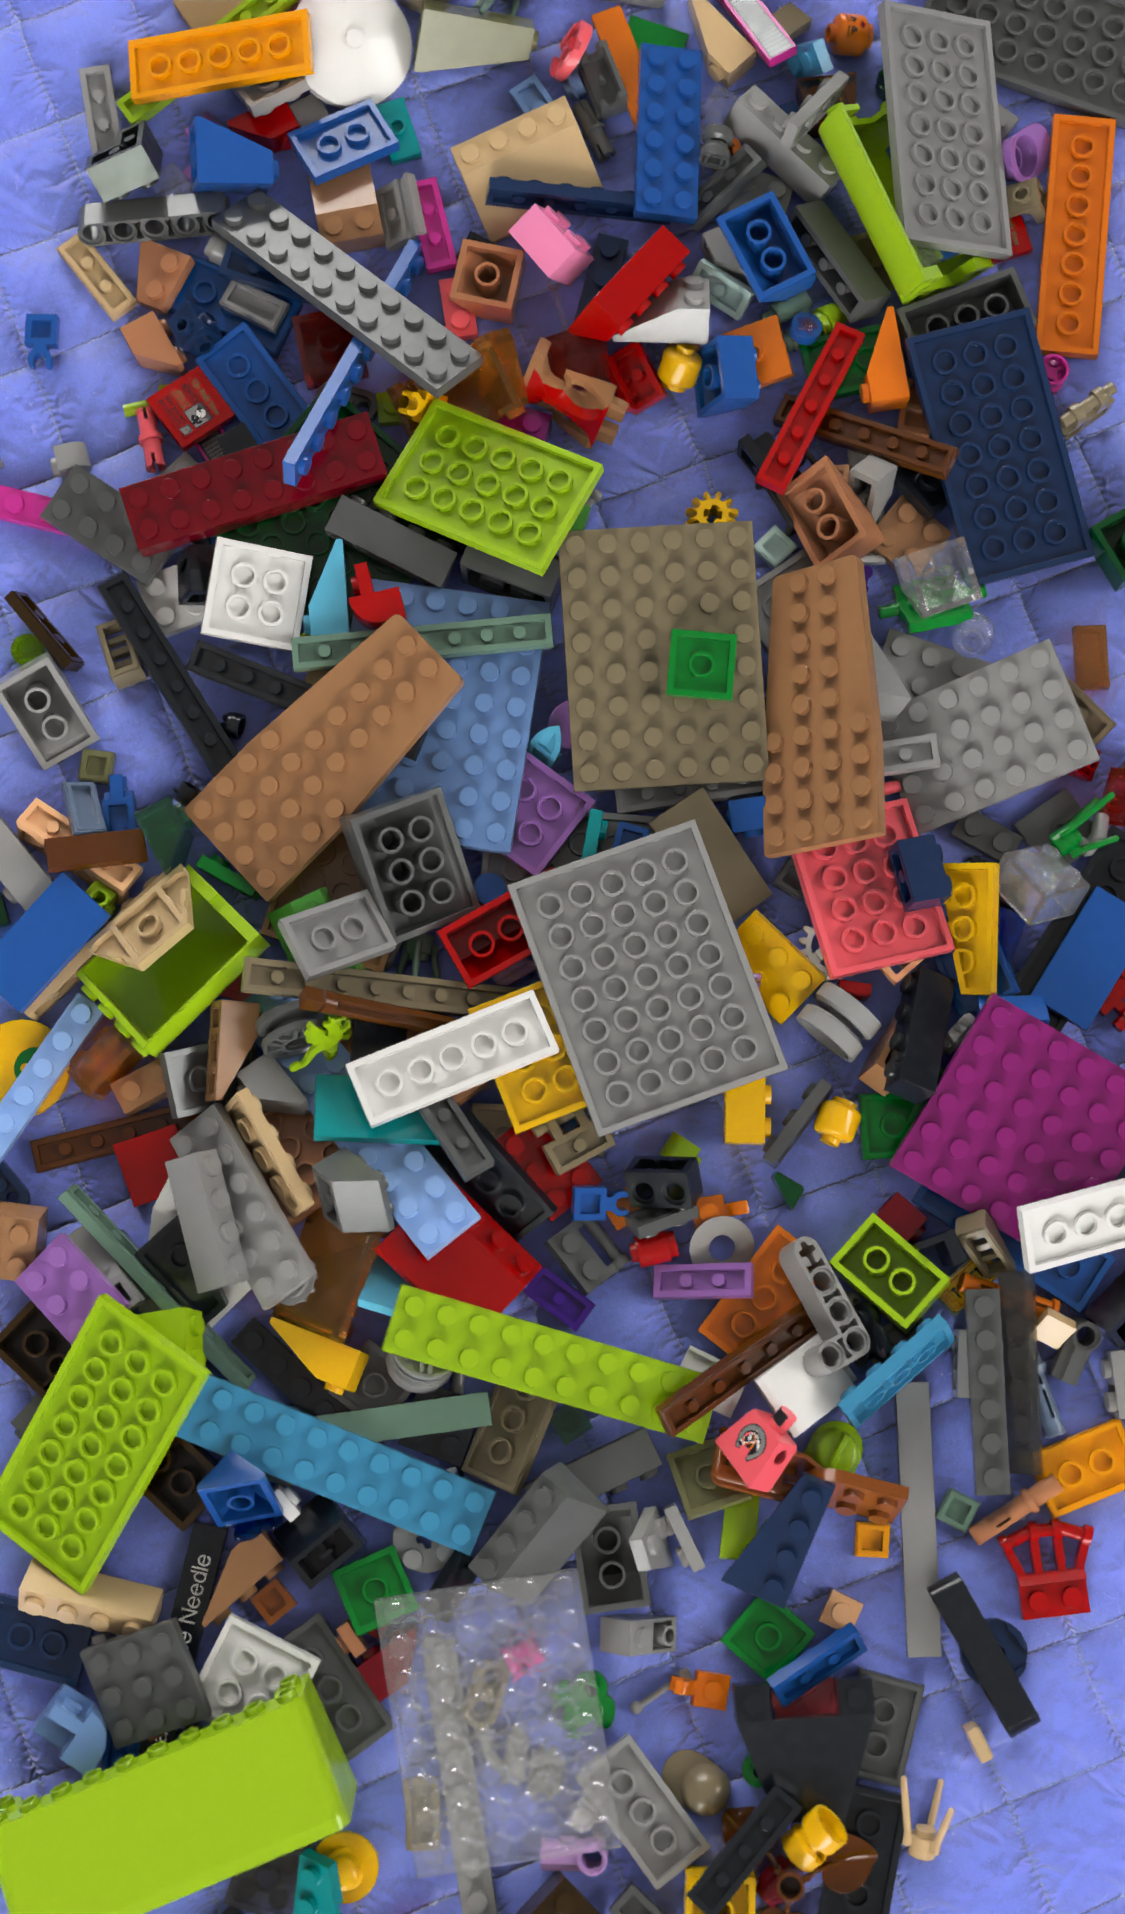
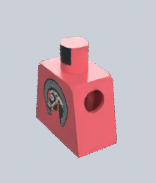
[715,1406,797,1493]

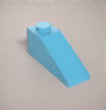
[303,539,350,636]

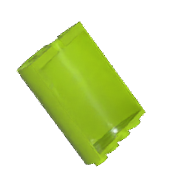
[76,864,270,1058]

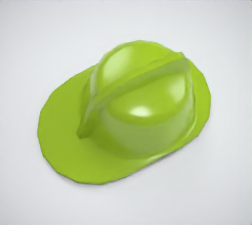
[804,1420,863,1473]

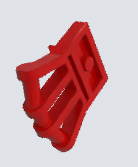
[996,1518,1094,1620]

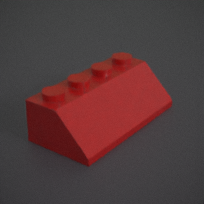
[568,225,691,342]
[437,867,553,989]

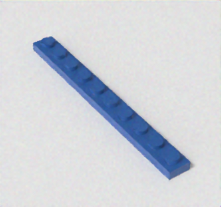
[282,239,424,487]

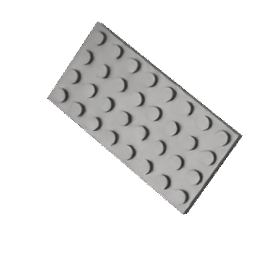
[878,0,1012,260]

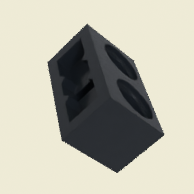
[624,1156,703,1211]

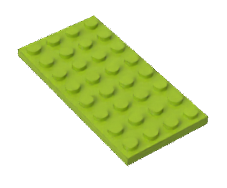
[0,1293,211,1595]

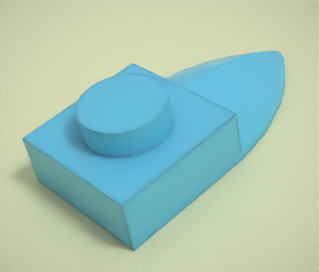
[527,725,562,769]

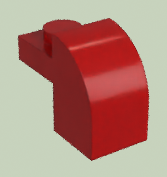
[348,562,408,630]

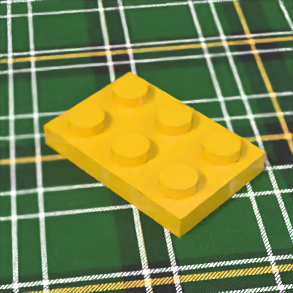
[737,909,827,1025]

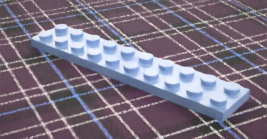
[243,994,481,1260]

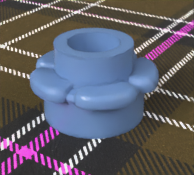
[562,70,587,101]

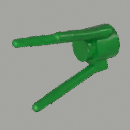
[1048,792,1119,859]

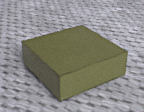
[78,748,116,786]

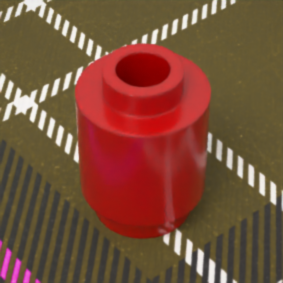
[629,1230,679,1268]

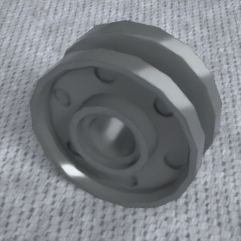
[255,1000,326,1058]

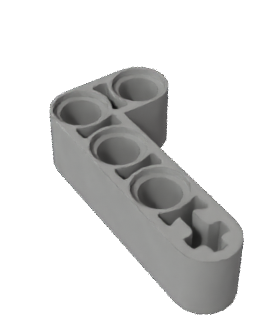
[779,1236,870,1378]

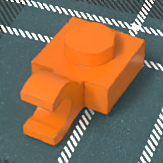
[694,1194,750,1231]
[669,1669,731,1711]

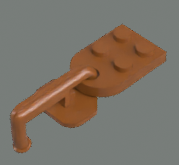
[711,1427,910,1524]

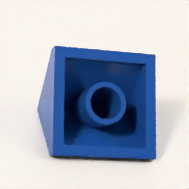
[197,1450,283,1527]

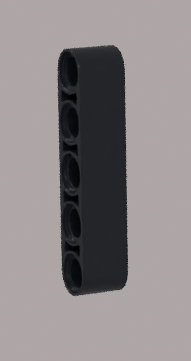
[927,1571,1041,1739]

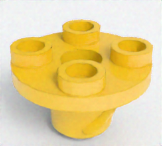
[315,1830,379,1904]

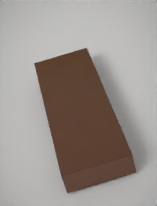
[44,828,148,873]

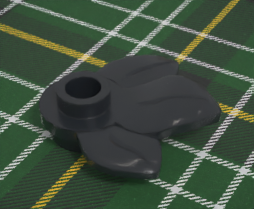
[847,1302,889,1369]

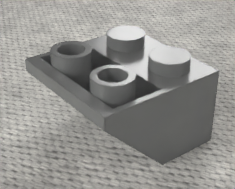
[312,1147,395,1233]

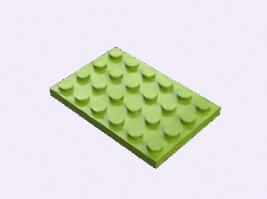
[372,398,604,577]

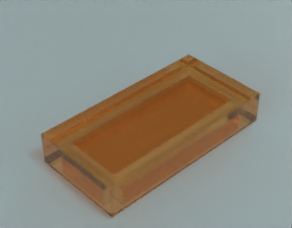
[1072,625,1110,691]

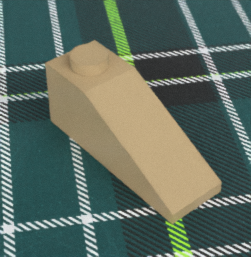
[687,0,757,89]

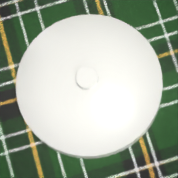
[296,0,412,109]

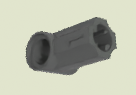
[1047,1316,1102,1386]

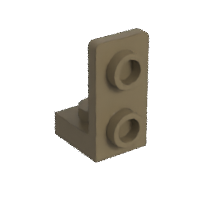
[1006,177,1046,224]

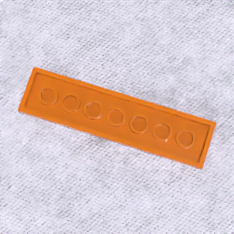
[1035,113,1116,360]

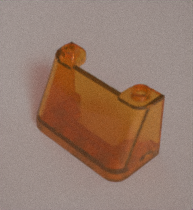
[386,327,529,438]
[271,1207,394,1344]

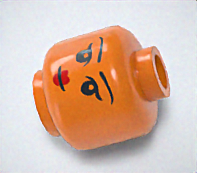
[825,13,873,57]

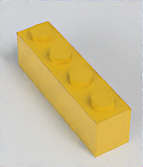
[723,1020,772,1145]

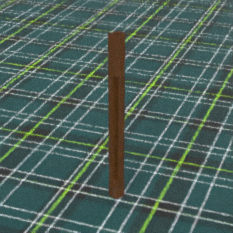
[299,986,460,1033]

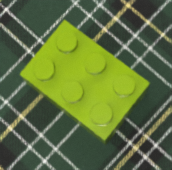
[829,1213,950,1335]

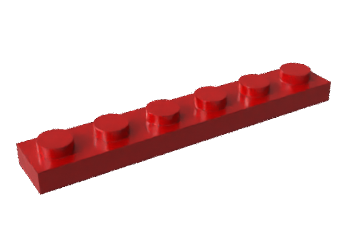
[755,321,866,496]

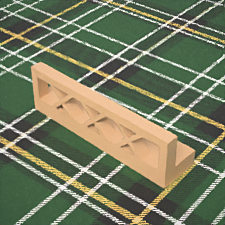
[16,797,143,905]

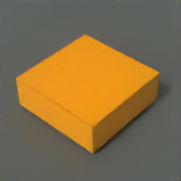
[853,1521,890,1559]

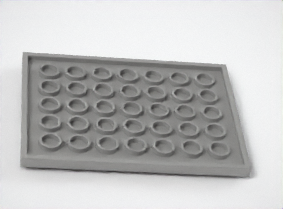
[507,819,788,1138]

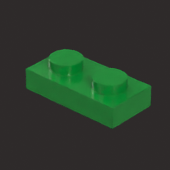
[196,854,260,901]

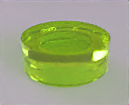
[11,634,45,666]

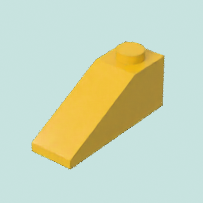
[269,1317,370,1395]

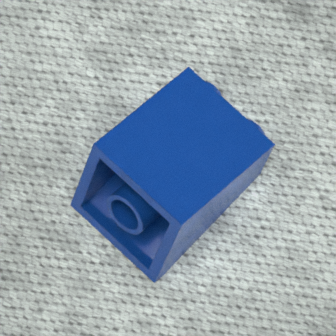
[189,116,279,194]

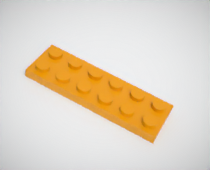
[128,8,314,105]

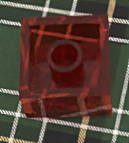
[292,311,370,391]

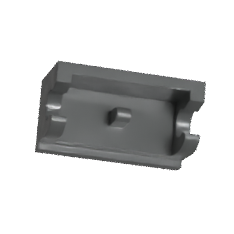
[577,39,628,121]

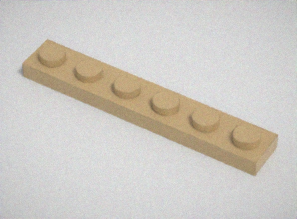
[24,872,166,1022]

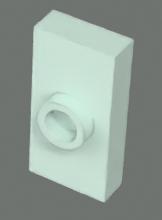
[692,258,755,321]

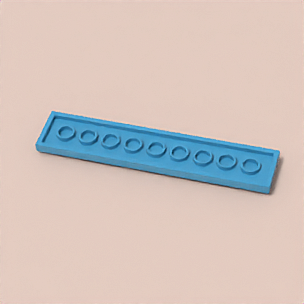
[176,1374,496,1556]

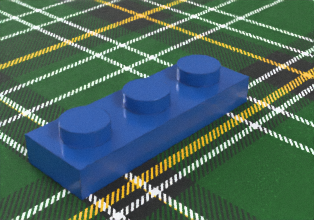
[766,1622,867,1708]

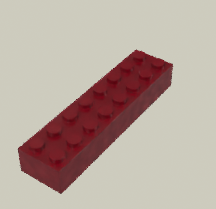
[119,411,388,558]

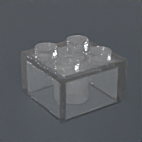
[999,843,1091,926]

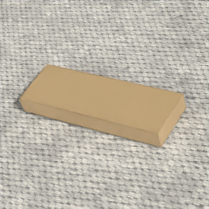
[56,233,139,323]

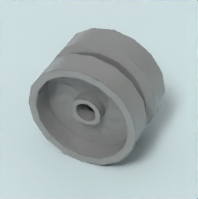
[796,981,881,1063]

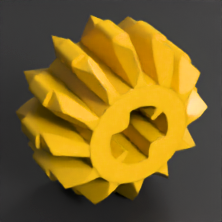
[685,491,739,524]

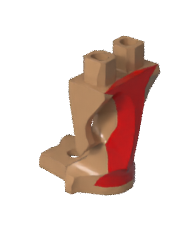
[516,337,629,449]

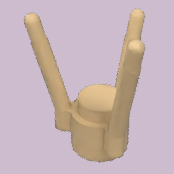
[900,1776,954,1861]

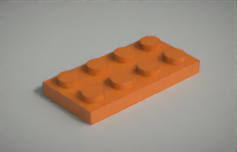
[697,1224,817,1354]

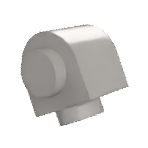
[50,441,92,481]

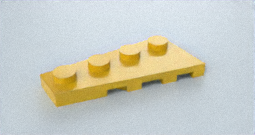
[942,862,1000,995]

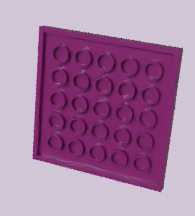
[888,992,1125,1266]

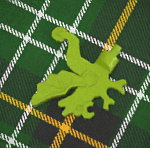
[289,1015,353,1072]

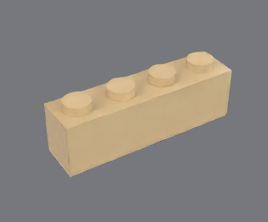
[18,1557,164,1636]

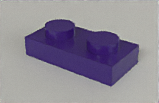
[523,1265,596,1332]

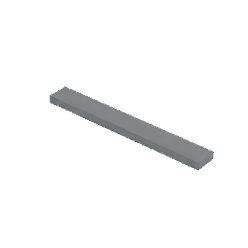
[895,1381,942,1658]

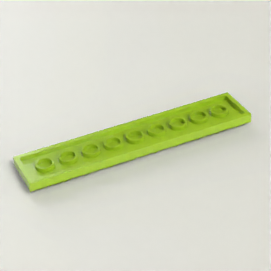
[381,1283,714,1444]

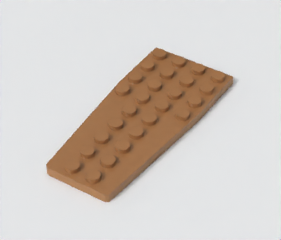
[763,555,886,859]
[183,614,464,903]

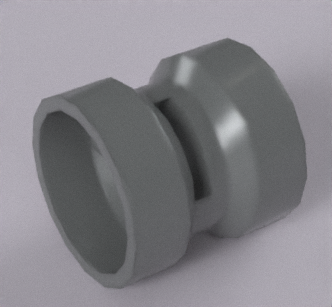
[699,124,734,169]

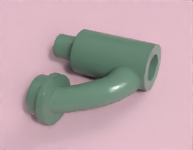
[760,291,812,352]

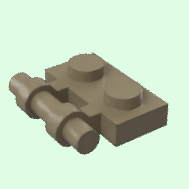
[1059,382,1117,442]
[531,1107,616,1176]

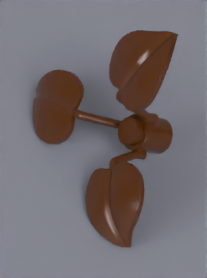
[722,1806,878,1914]

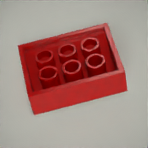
[374,1176,543,1313]

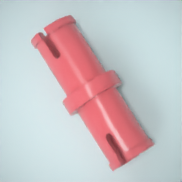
[136,406,166,473]

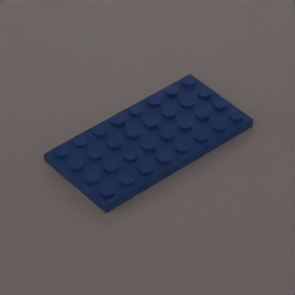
[904,307,1095,588]

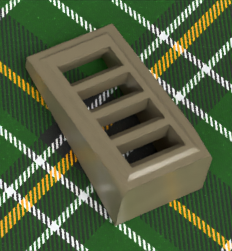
[95,619,147,689]
[955,1209,1016,1279]

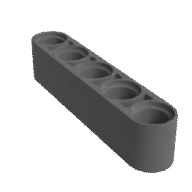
[78,191,230,246]

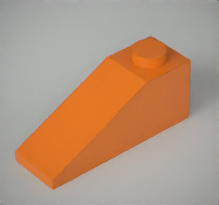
[859,306,910,414]

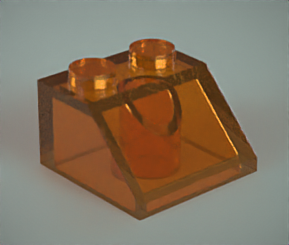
[67,1024,144,1101]

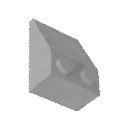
[613,275,710,344]
[0,651,100,771]

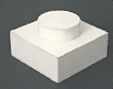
[272,1484,301,1523]

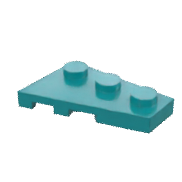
[293,1848,343,1914]

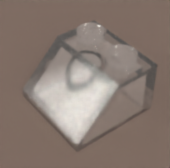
[893,536,983,618]

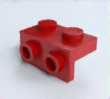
[599,342,668,415]

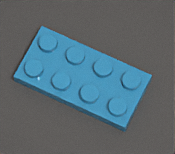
[837,1314,955,1429]

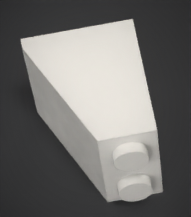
[752,1333,857,1438]

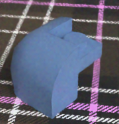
[33,1683,108,1775]

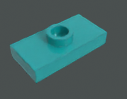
[376,97,422,166]

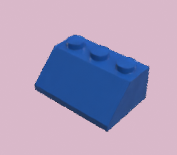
[716,190,817,302]

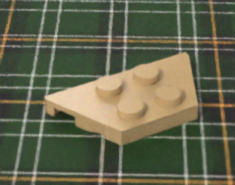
[84,863,194,971]

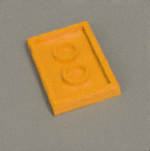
[1025,1418,1125,1519]

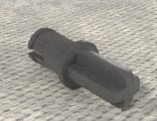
[573,99,616,163]

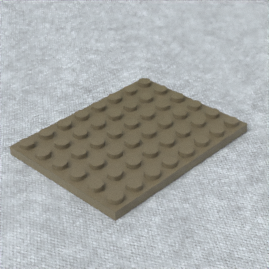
[558,520,769,793]

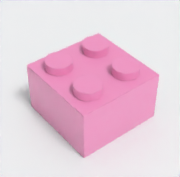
[508,203,595,286]

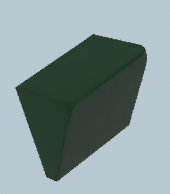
[771,1172,804,1211]

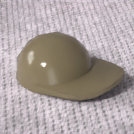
[662,1749,731,1816]

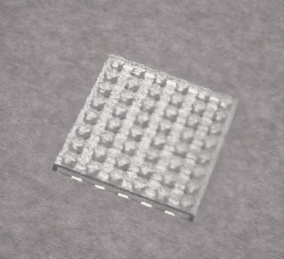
[374,1567,622,1879]

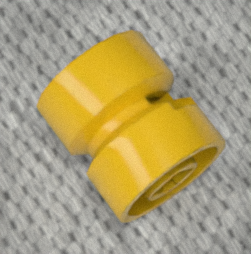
[781,1804,848,1873]

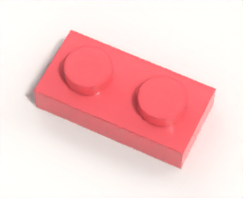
[438,277,479,341]

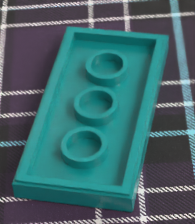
[313,1074,440,1145]

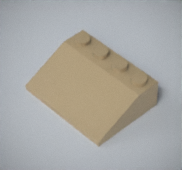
[450,95,603,243]

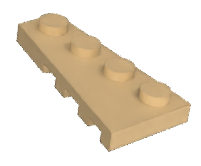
[224,1087,315,1218]

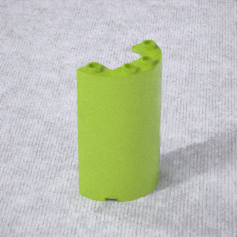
[818,101,994,306]

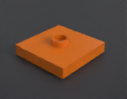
[721,314,794,388]

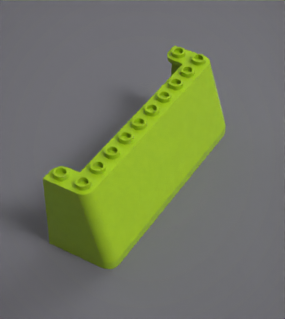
[0,1673,357,1914]

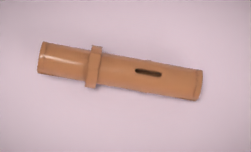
[968,1473,1064,1546]

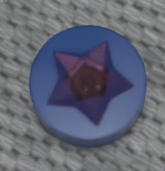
[789,312,822,345]

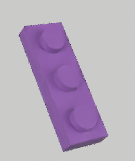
[653,1262,754,1300]

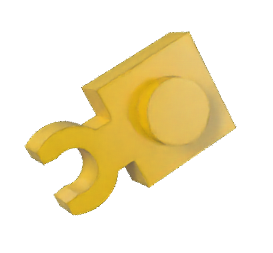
[398,389,448,423]

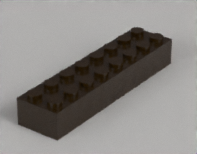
[0,1300,219,1532]

